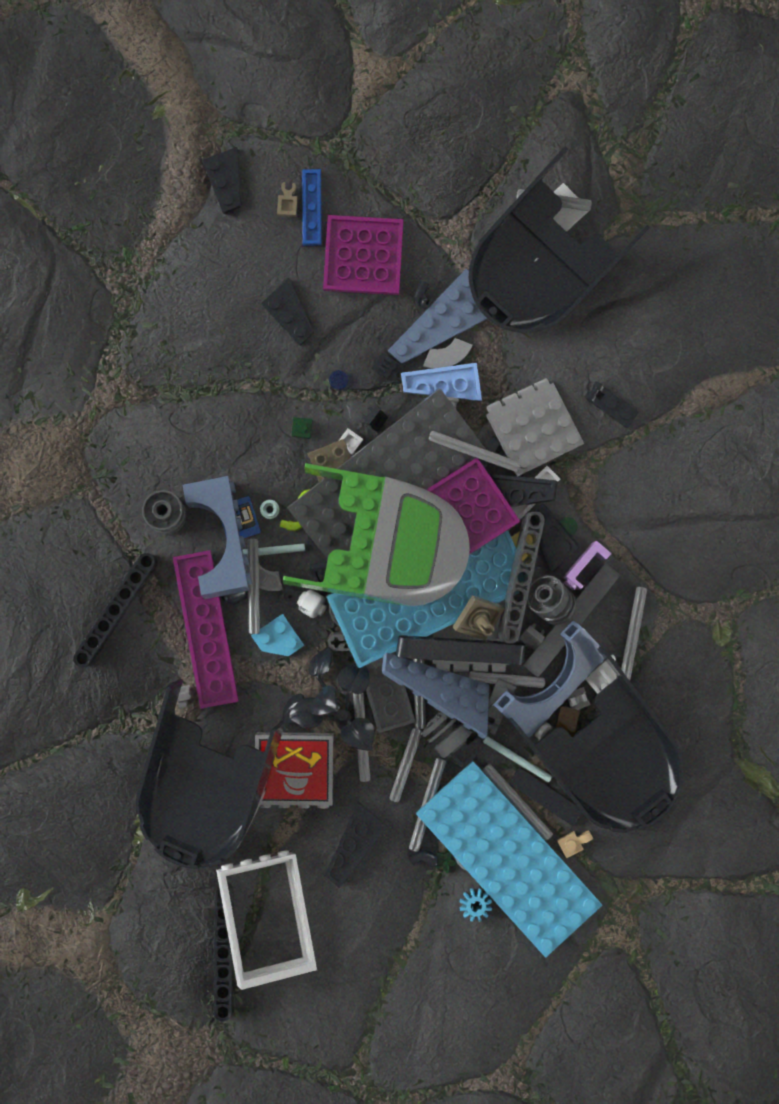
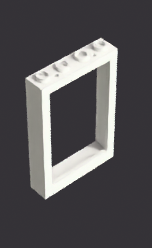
[216,850,317,990]

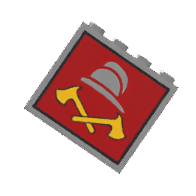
[255,732,334,809]

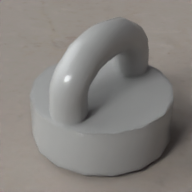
[534,721,554,740]

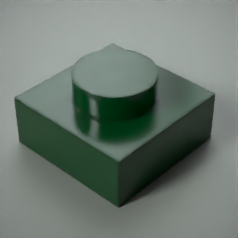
[291,417,313,439]

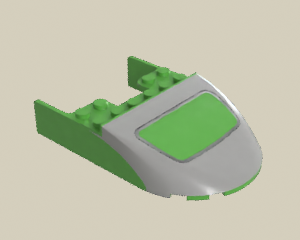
[283,463,470,606]

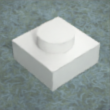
[340,428,363,455]

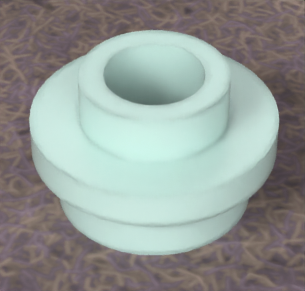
[260,500,279,519]

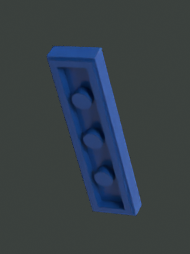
[302,169,322,246]

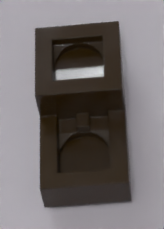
[554,706,580,737]

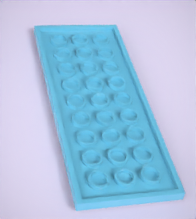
[326,531,524,668]
[416,761,602,958]

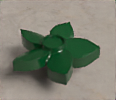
[435,851,457,873]

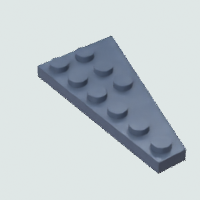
[388,269,487,365]
[382,653,489,739]

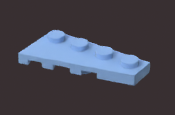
[401,363,482,401]

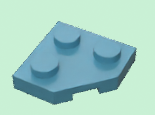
[251,614,304,656]

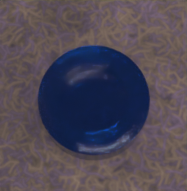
[329,370,348,390]

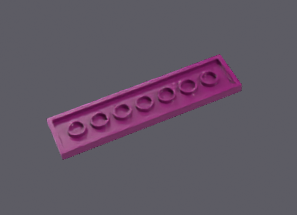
[173,550,239,709]

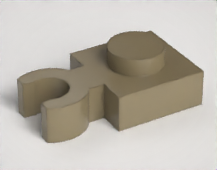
[277,182,298,217]

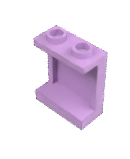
[562,541,611,590]

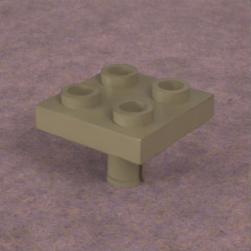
[307,439,351,482]
[453,595,505,640]

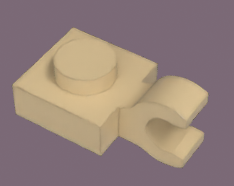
[557,830,593,858]

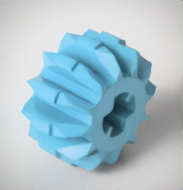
[459,888,492,922]

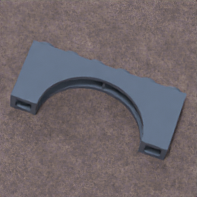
[183,476,252,599]
[493,620,604,738]

